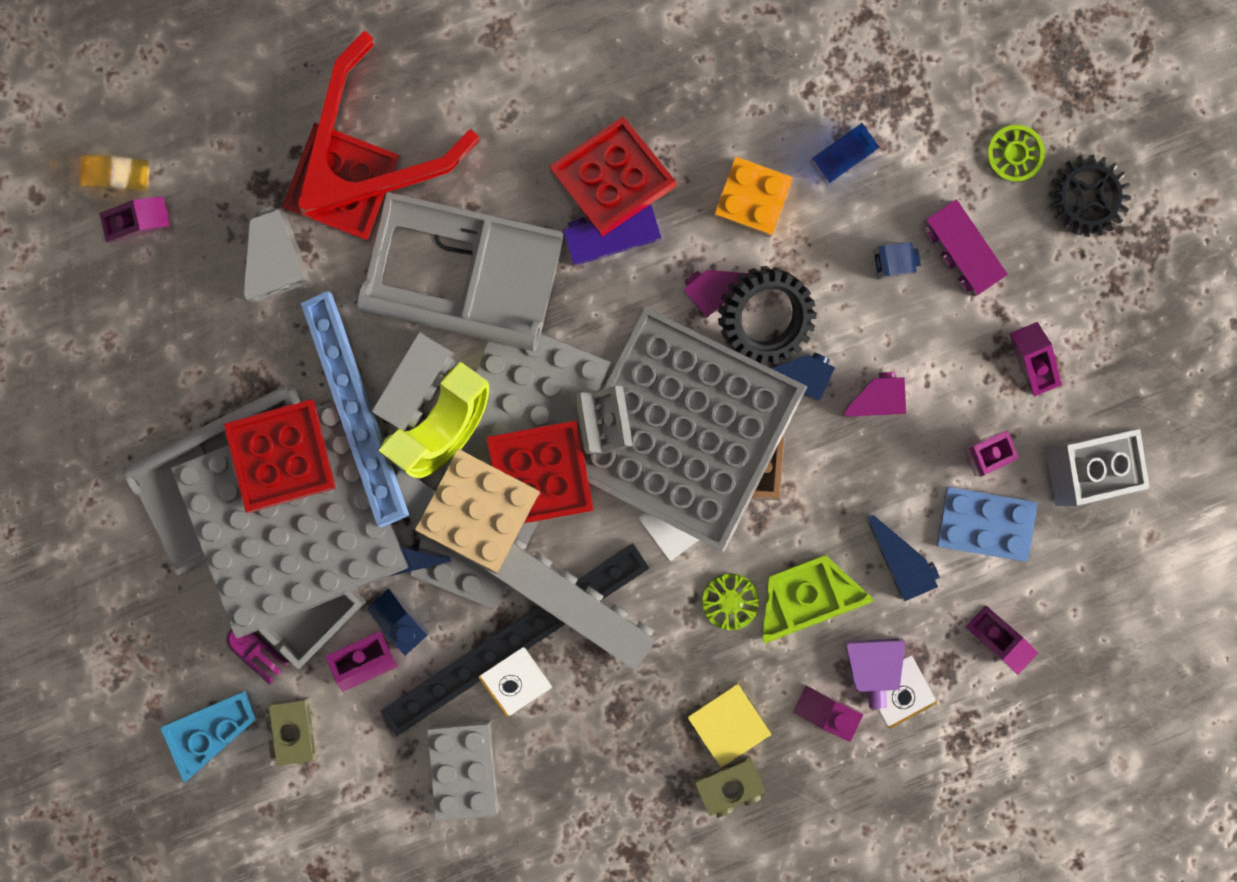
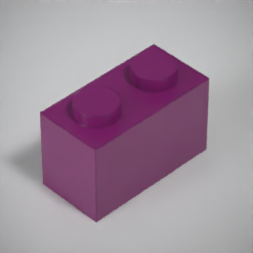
[325,631,398,692]

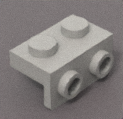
[576,386,633,454]

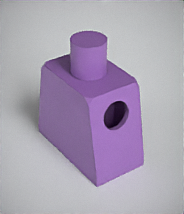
[845,638,905,709]

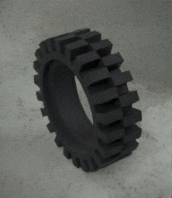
[718,266,817,365]

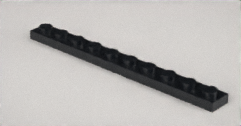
[380,543,649,737]

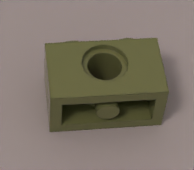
[265,698,316,766]
[694,755,766,818]

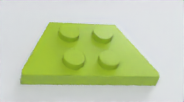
[762,555,874,644]

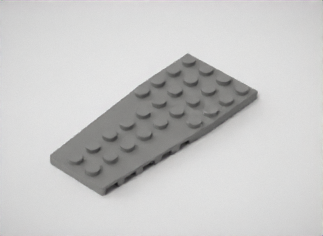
[410,334,611,609]

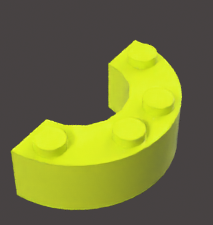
[379,361,489,478]

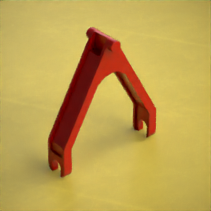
[298,31,480,218]

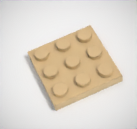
[415,449,540,574]

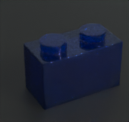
[810,123,880,186]

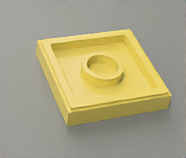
[687,683,772,768]

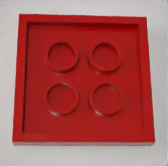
[549,116,677,237]
[282,122,400,241]
[224,399,337,513]
[487,420,594,524]

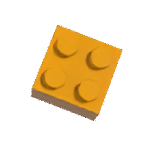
[714,157,793,237]

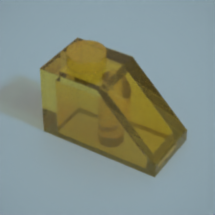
[80,155,149,191]

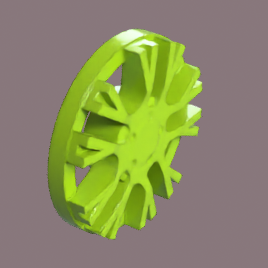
[987,125,1045,182]
[702,573,759,630]

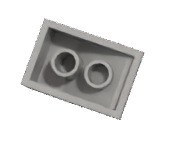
[1045,429,1150,506]

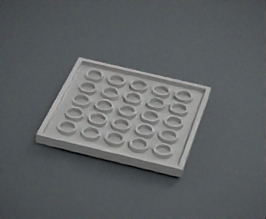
[580,307,807,552]
[171,401,408,638]

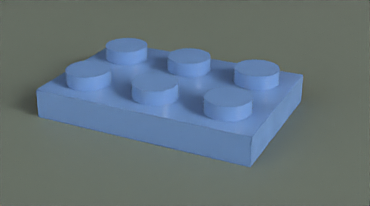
[937,487,1038,562]

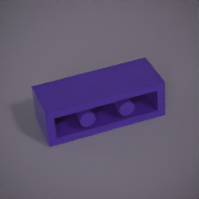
[563,204,661,267]

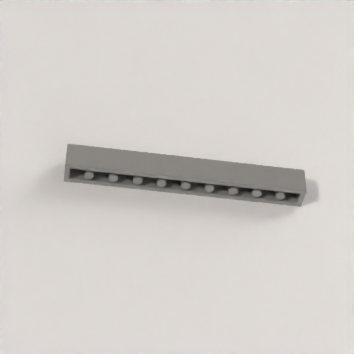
[396,469,656,671]

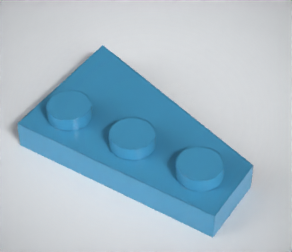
[160,691,257,783]

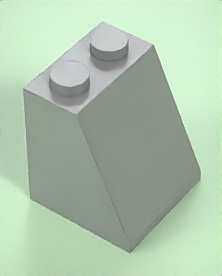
[244,207,311,303]

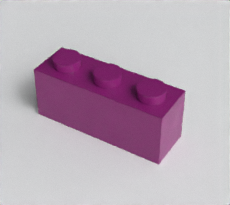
[923,199,1008,297]

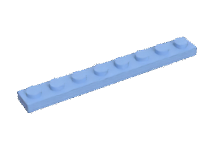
[301,291,409,527]

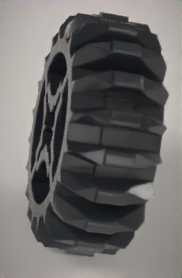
[1048,155,1131,237]

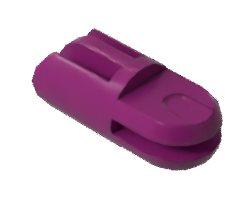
[226,629,290,685]

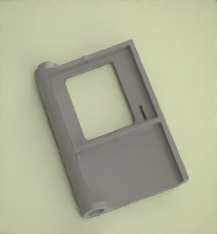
[354,192,563,351]
[122,385,301,576]

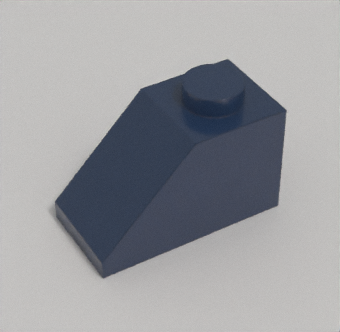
[873,242,921,280]
[771,352,835,401]
[367,588,430,656]

